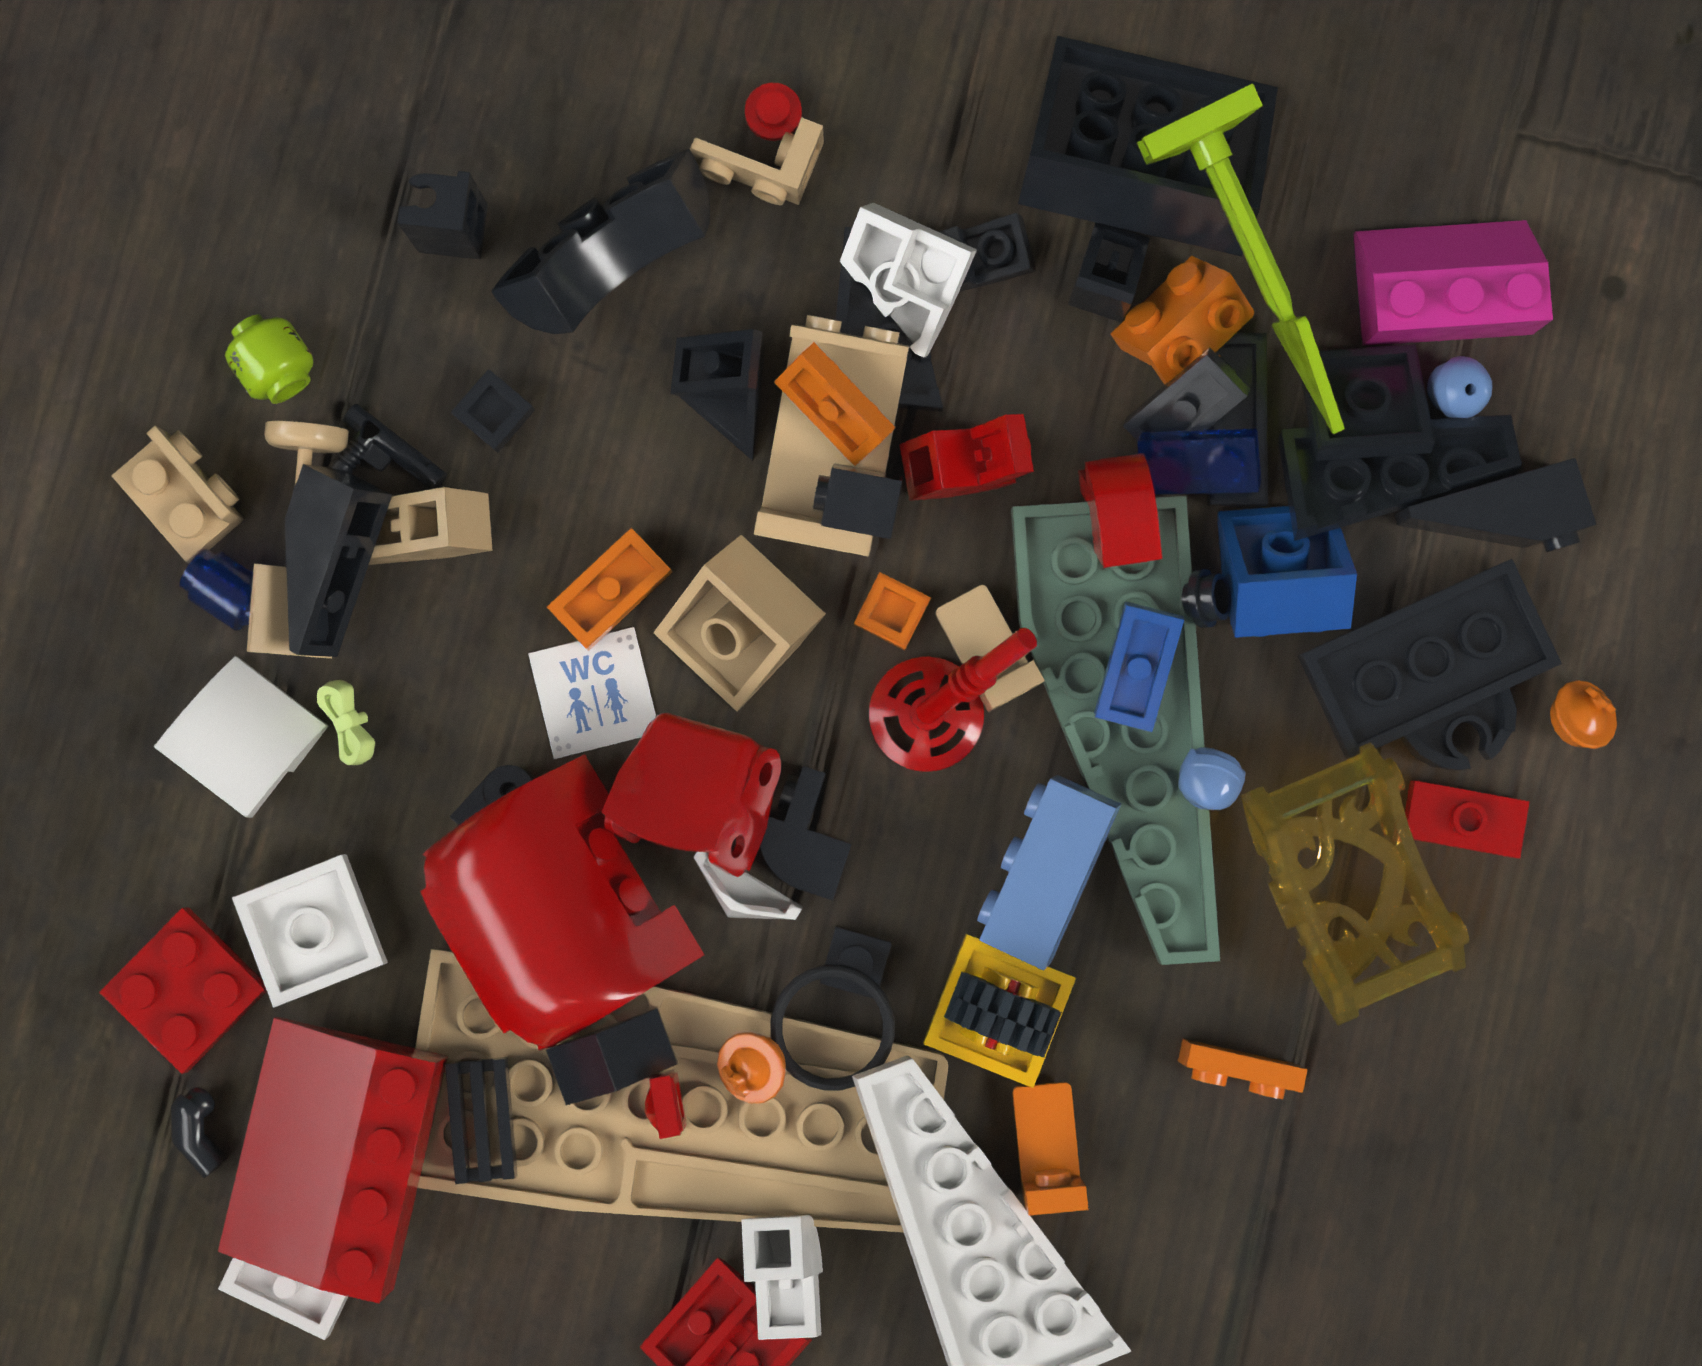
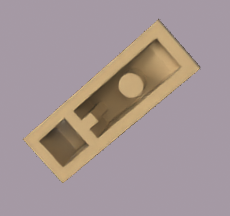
[369,487,492,565]

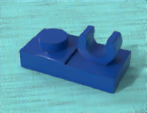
[1094,601,1184,732]

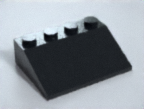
[1018,36,1278,257]

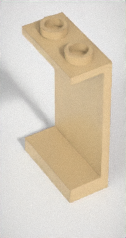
[754,315,909,557]

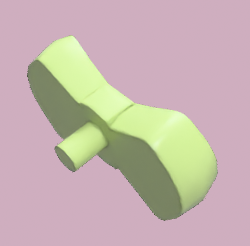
[317,680,375,765]

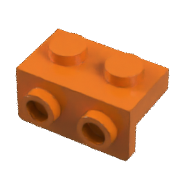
[1110,256,1254,385]

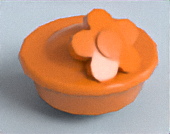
[1550,680,1617,749]
[717,1032,786,1104]

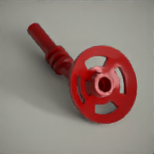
[869,628,1037,772]

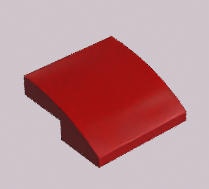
[640,1258,812,1366]

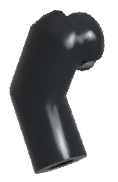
[171,1087,227,1179]

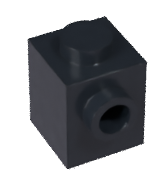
[813,463,903,539]

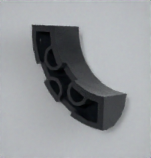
[491,149,710,334]

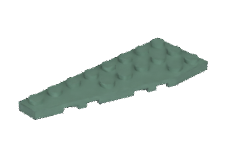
[1011,496,1220,965]

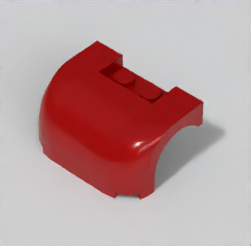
[420,754,704,1050]

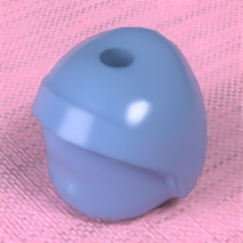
[1427,356,1493,418]
[1179,747,1246,810]

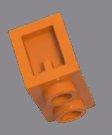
[1012,1082,1089,1216]

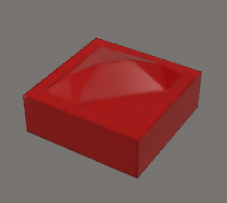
[645,1069,687,1139]

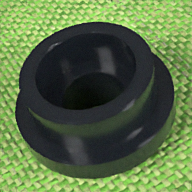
[1182,569,1231,628]

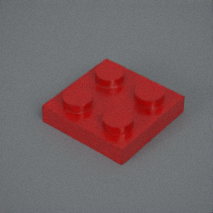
[99,907,267,1074]

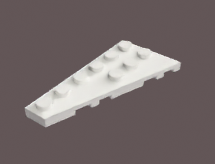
[852,1056,1132,1366]

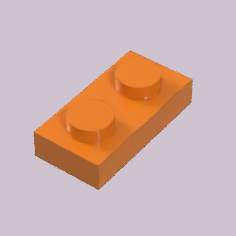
[774,342,896,466]
[547,528,673,651]
[1178,1039,1308,1099]

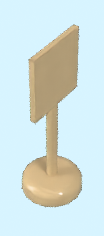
[247,421,349,659]

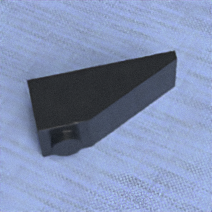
[1394,458,1597,553]
[285,464,393,657]

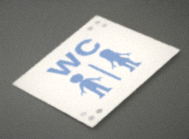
[528,627,656,759]

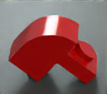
[900,414,1034,501]
[1078,453,1162,568]

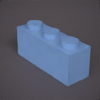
[977,775,1122,971]

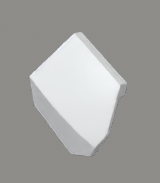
[694,852,803,920]

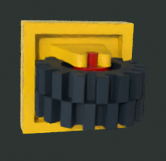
[923,934,1076,1088]

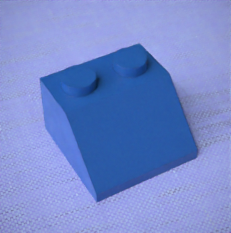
[1217,506,1357,638]

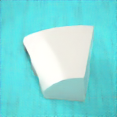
[840,203,977,357]

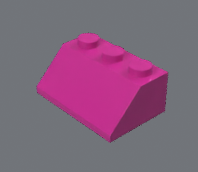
[1353,220,1553,346]

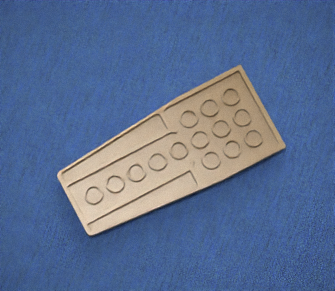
[415,948,948,1232]

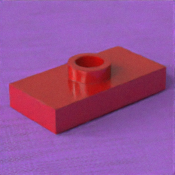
[1401,780,1530,859]

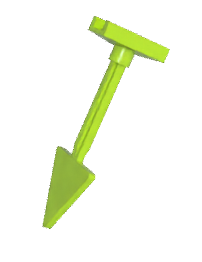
[1137,83,1345,434]

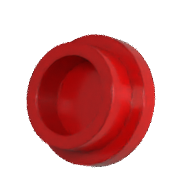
[745,83,802,141]

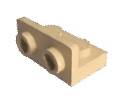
[111,425,245,564]

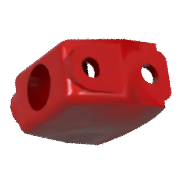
[602,713,781,877]

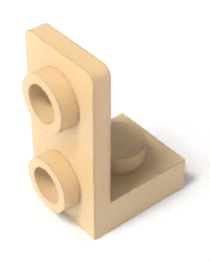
[690,118,824,205]
[935,585,1045,712]

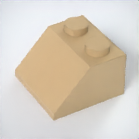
[654,535,826,711]

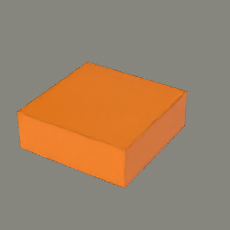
[854,572,931,651]

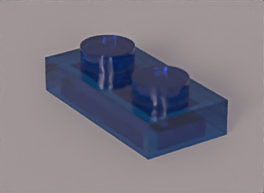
[1137,429,1262,494]

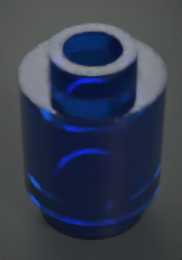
[180,549,253,631]

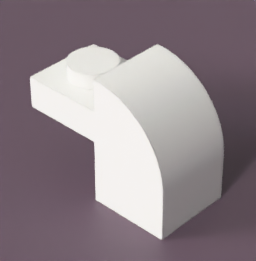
[742,1215,823,1340]

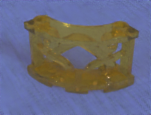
[1241,742,1470,1025]

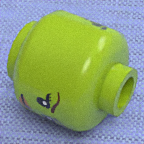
[225,314,313,404]

